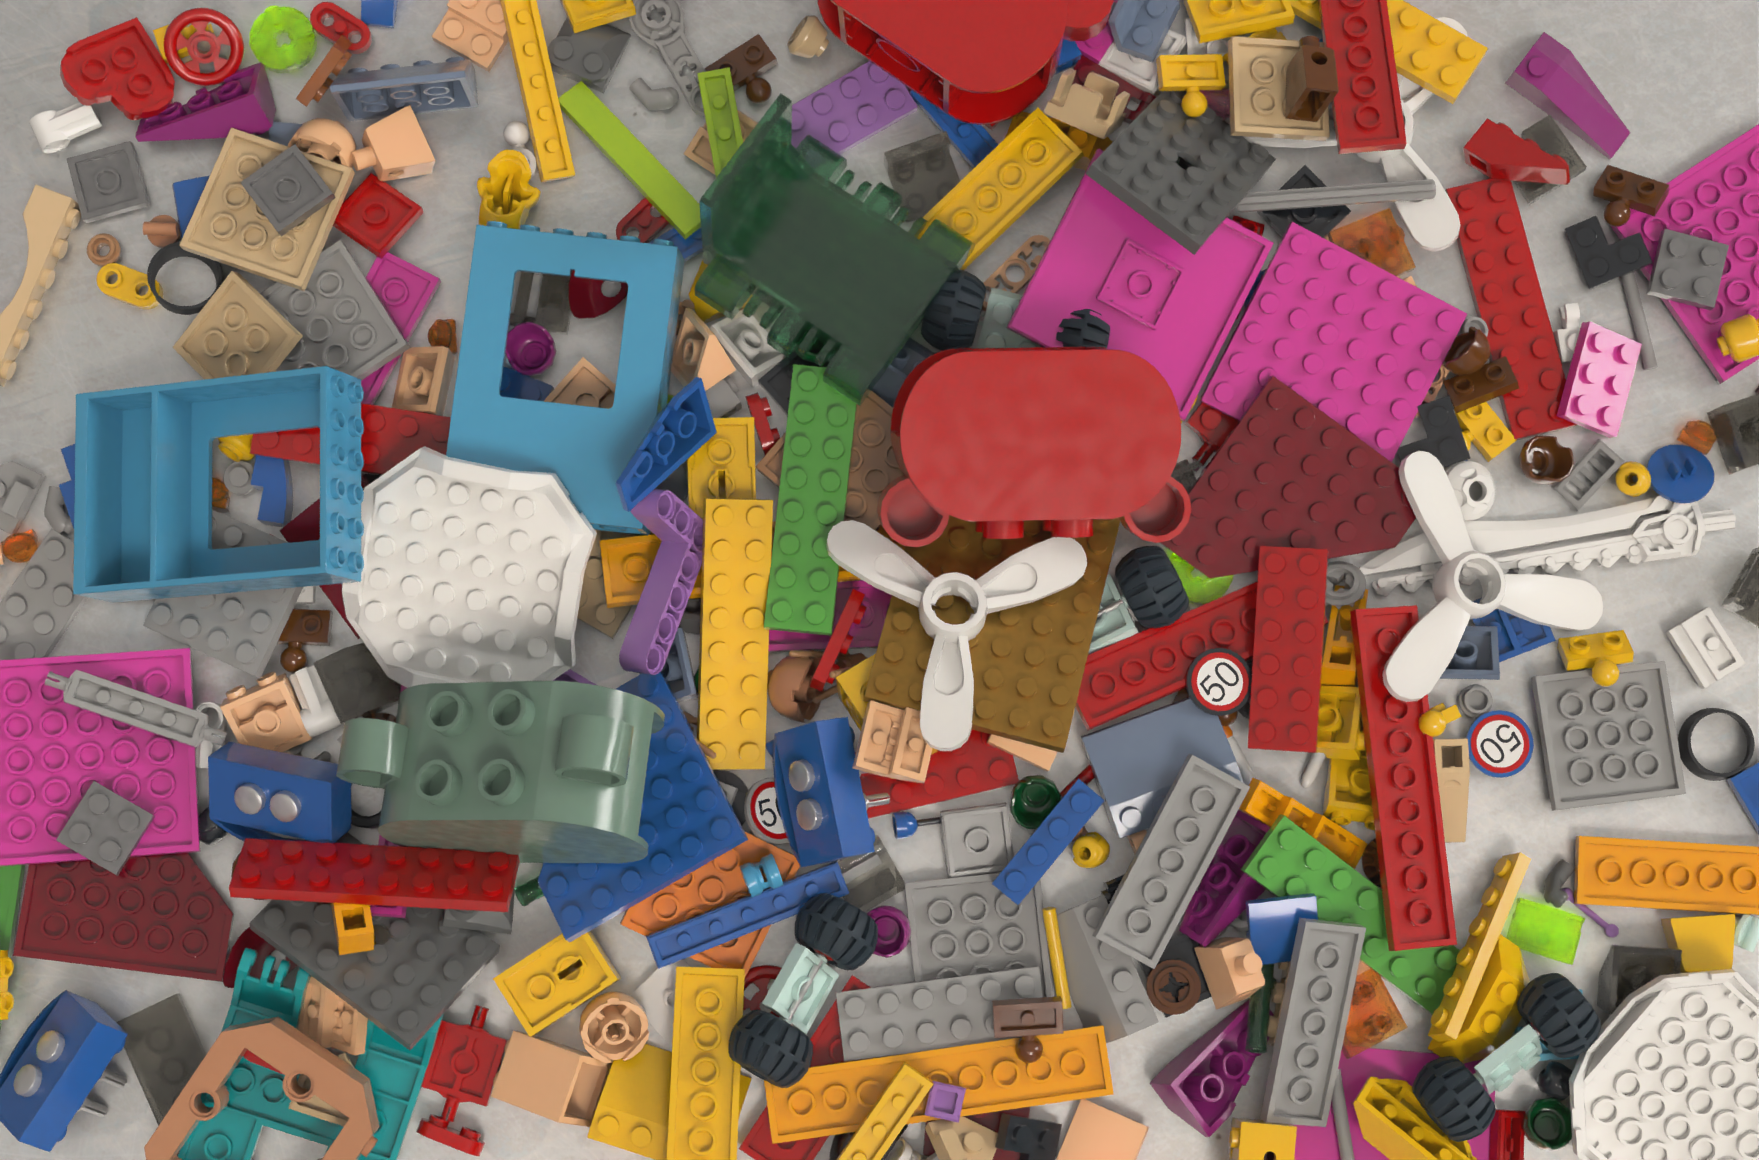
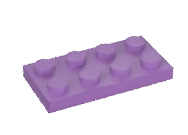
[772,61,918,175]

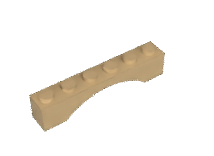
[0,184,81,387]

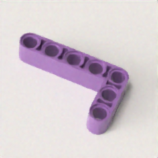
[619,489,703,675]

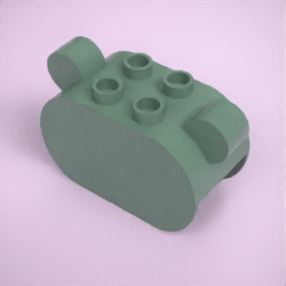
[336,681,665,863]

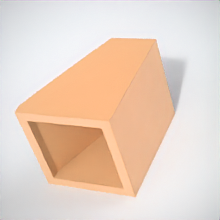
[491,1030,613,1127]

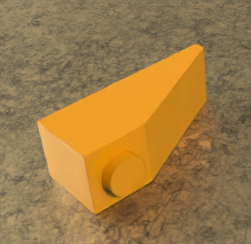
[1321,585,1369,687]

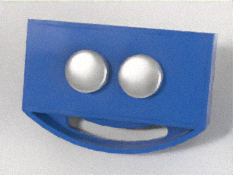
[773,717,890,867]
[208,741,351,844]
[0,990,128,1152]

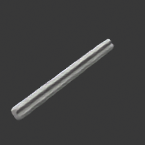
[1237,179,1436,213]

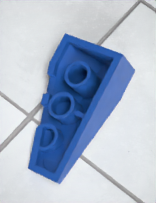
[615,377,717,512]

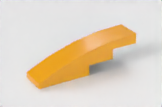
[1239,778,1368,869]

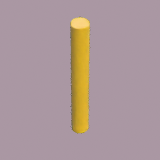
[1042,907,1072,1009]

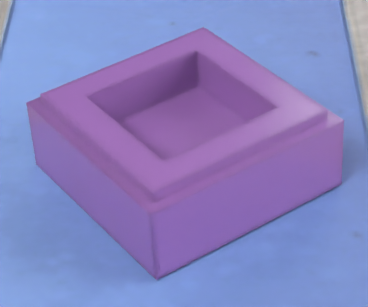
[924,1080,966,1123]

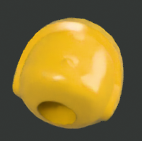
[1615,461,1651,497]
[1072,832,1110,868]

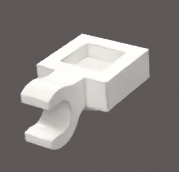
[1554,303,1581,364]

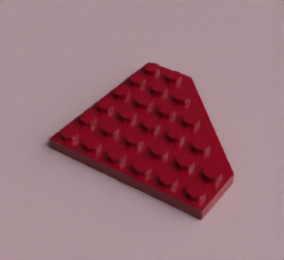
[1159,376,1416,579]
[13,853,234,982]

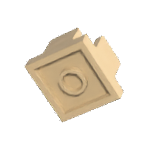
[1044,68,1130,139]

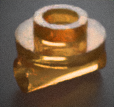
[428,319,458,354]
[1676,420,1716,455]
[212,477,230,509]
[1,529,38,563]

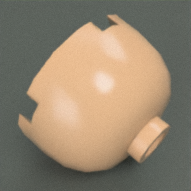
[288,118,356,168]
[579,992,649,1063]

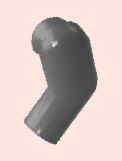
[1544,859,1575,908]

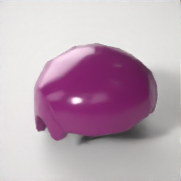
[505,322,557,377]
[867,905,911,958]

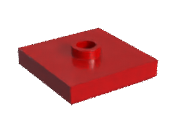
[333,173,423,259]

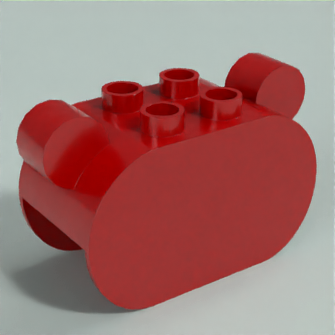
[817,0,1114,125]
[877,347,1192,547]

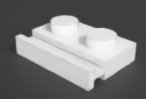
[1665,607,1746,689]

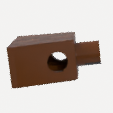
[1285,36,1339,122]

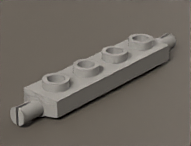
[45,669,228,748]

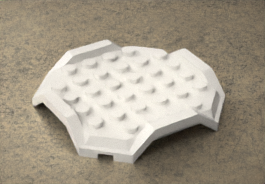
[342,446,597,688]
[1569,969,1759,1160]

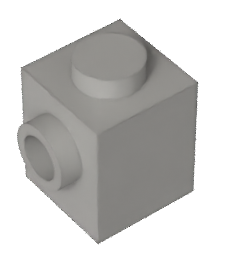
[705,375,742,418]

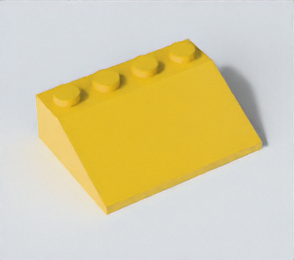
[587,1043,752,1160]

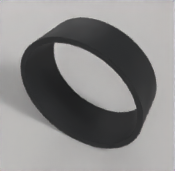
[147,242,222,315]
[1678,708,1755,781]

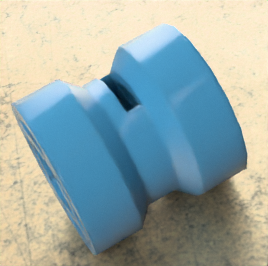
[740,854,784,898]

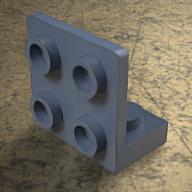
[1108,0,1180,63]

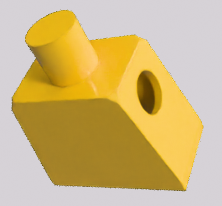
[1661,914,1735,973]

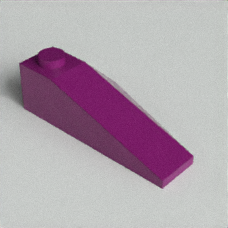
[1505,32,1630,159]
[135,62,276,142]
[1179,809,1270,947]
[1150,994,1274,1137]

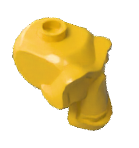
[477,149,541,229]

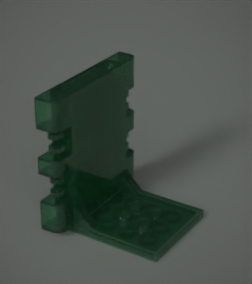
[695,93,975,406]

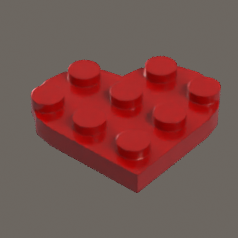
[60,17,175,120]

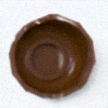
[1442,326,1491,376]
[1519,436,1574,485]

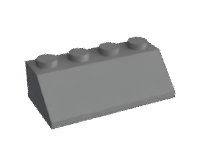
[1057,895,1159,1043]

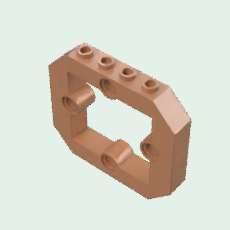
[144,1017,380,1160]

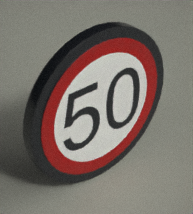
[1186,648,1252,716]

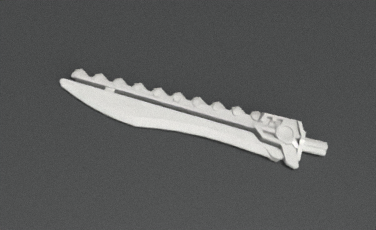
[1359,496,1736,597]

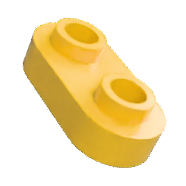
[96,263,163,310]

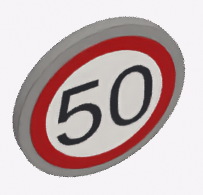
[744,778,788,845]

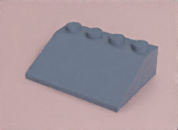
[330,57,478,122]
[1081,697,1244,838]

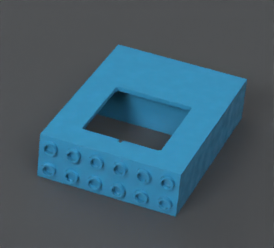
[446,221,685,535]
[73,366,364,603]

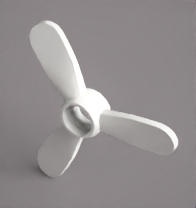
[1243,17,1468,251]
[1382,451,1603,702]
[826,520,1087,751]

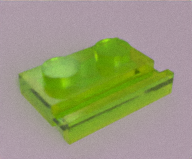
[1506,898,1585,965]

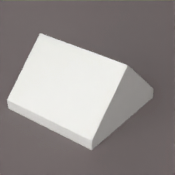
[709,306,790,388]

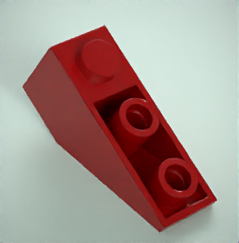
[1463,118,1570,185]

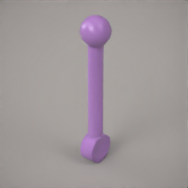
[1562,888,1619,938]

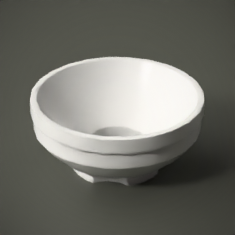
[1445,461,1496,521]

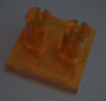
[1327,208,1416,276]
[1342,969,1408,1059]

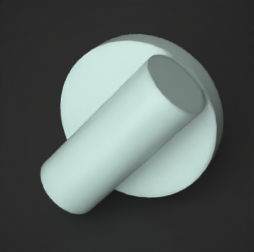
[1734,914,1759,952]

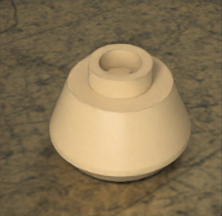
[787,15,829,59]

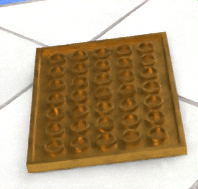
[863,515,1120,753]

